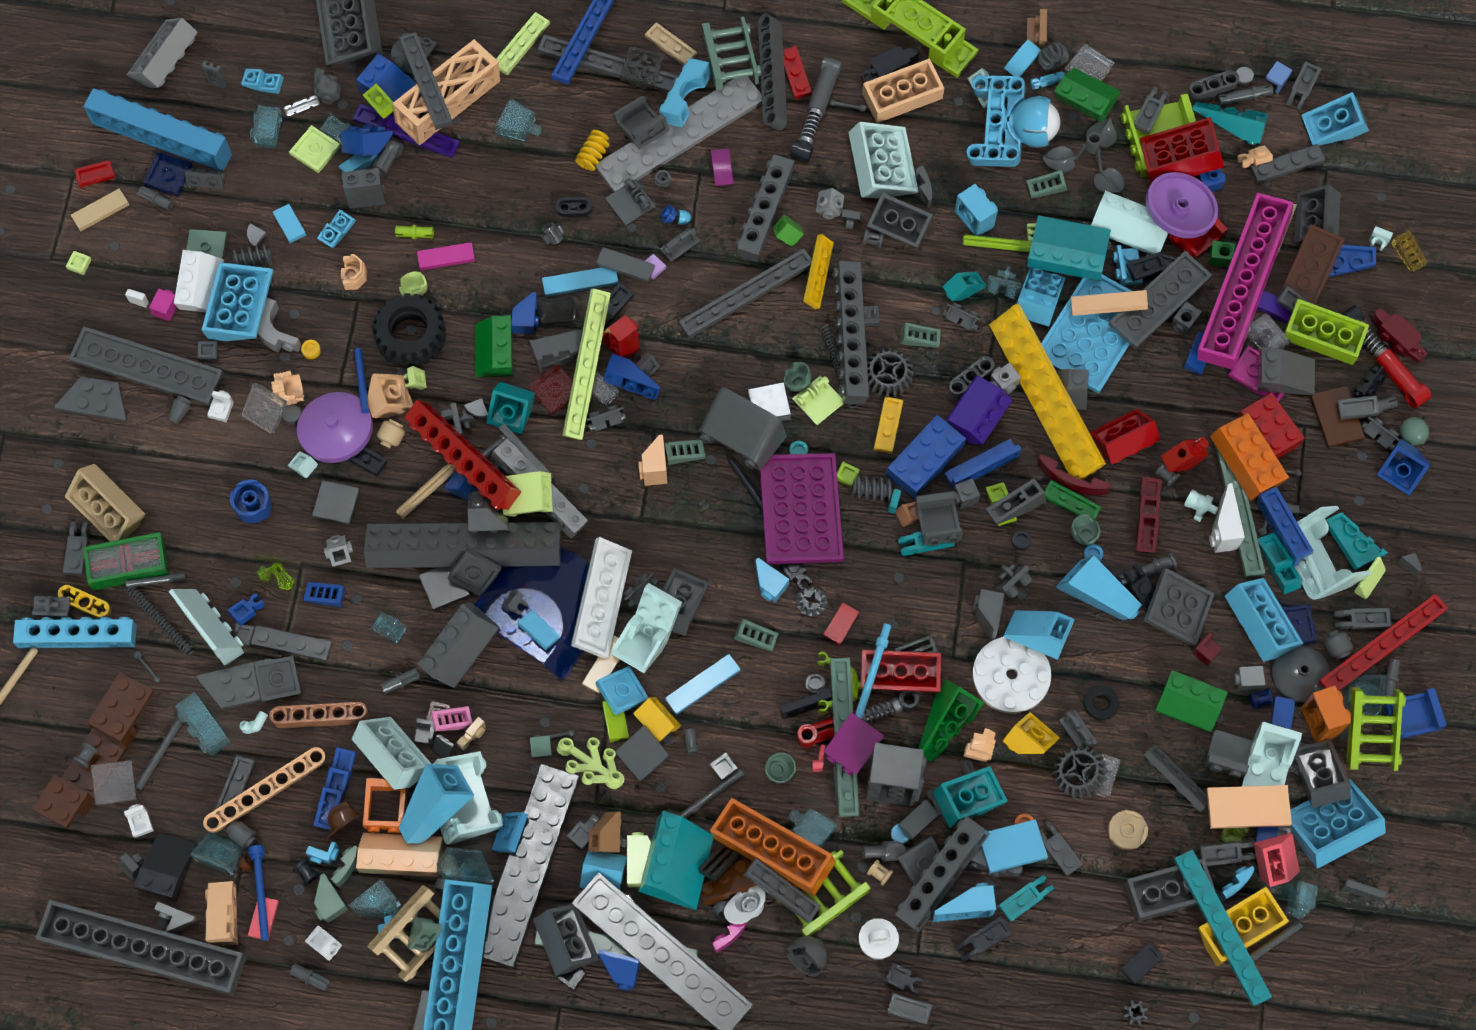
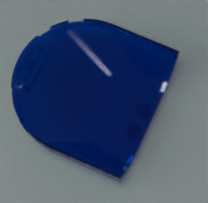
[475,549,590,682]

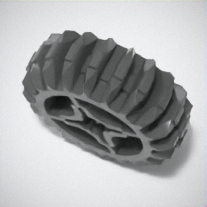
[867,347,914,397]
[1053,745,1108,799]

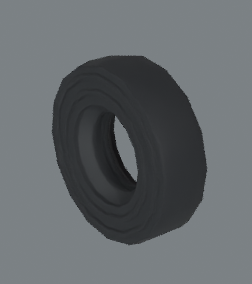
[1083,685,1119,721]

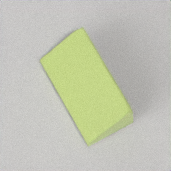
[1354,557,1386,599]

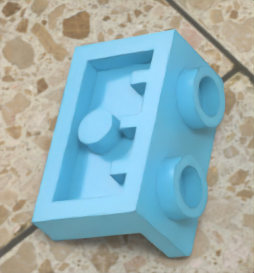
[1112,245,1143,286]

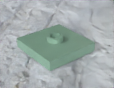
[186,229,227,259]

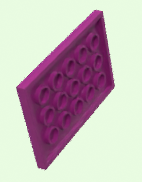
[760,453,844,564]

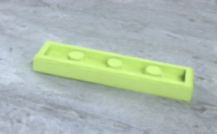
[496,12,550,75]

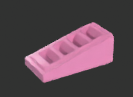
[431,706,473,731]

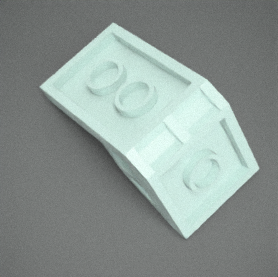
[611,583,682,673]
[1241,722,1302,787]

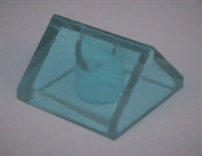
[1346,674,1387,715]
[190,832,245,876]

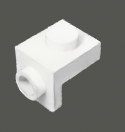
[124,804,154,838]

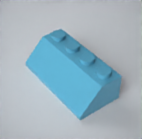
[1225,578,1303,662]

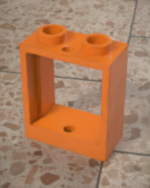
[363,778,408,834]

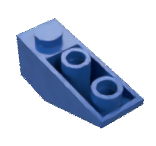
[603,353,660,400]

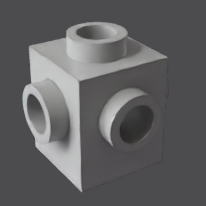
[816,188,844,219]
[990,363,1021,394]
[324,535,353,567]

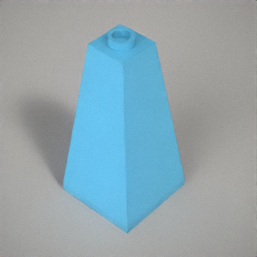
[1055,555,1142,620]
[399,764,474,844]

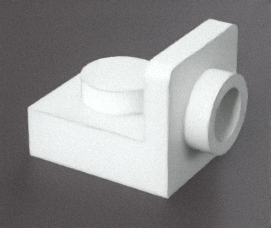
[207,390,234,422]
[305,926,342,961]

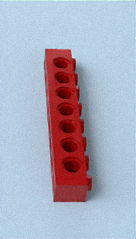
[404,400,521,510]

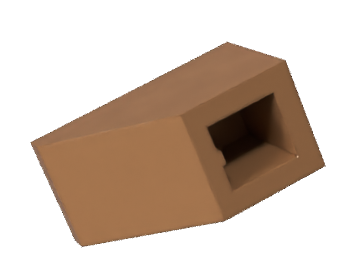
[588,812,622,853]

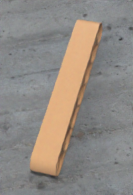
[203,747,325,833]

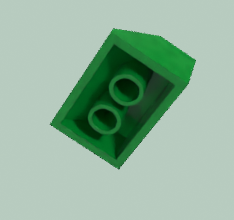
[1054,68,1121,123]
[475,315,513,377]
[1155,670,1228,733]

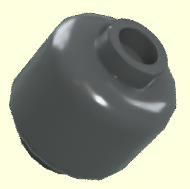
[1324,630,1353,660]

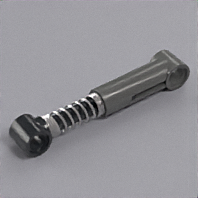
[790,56,842,163]

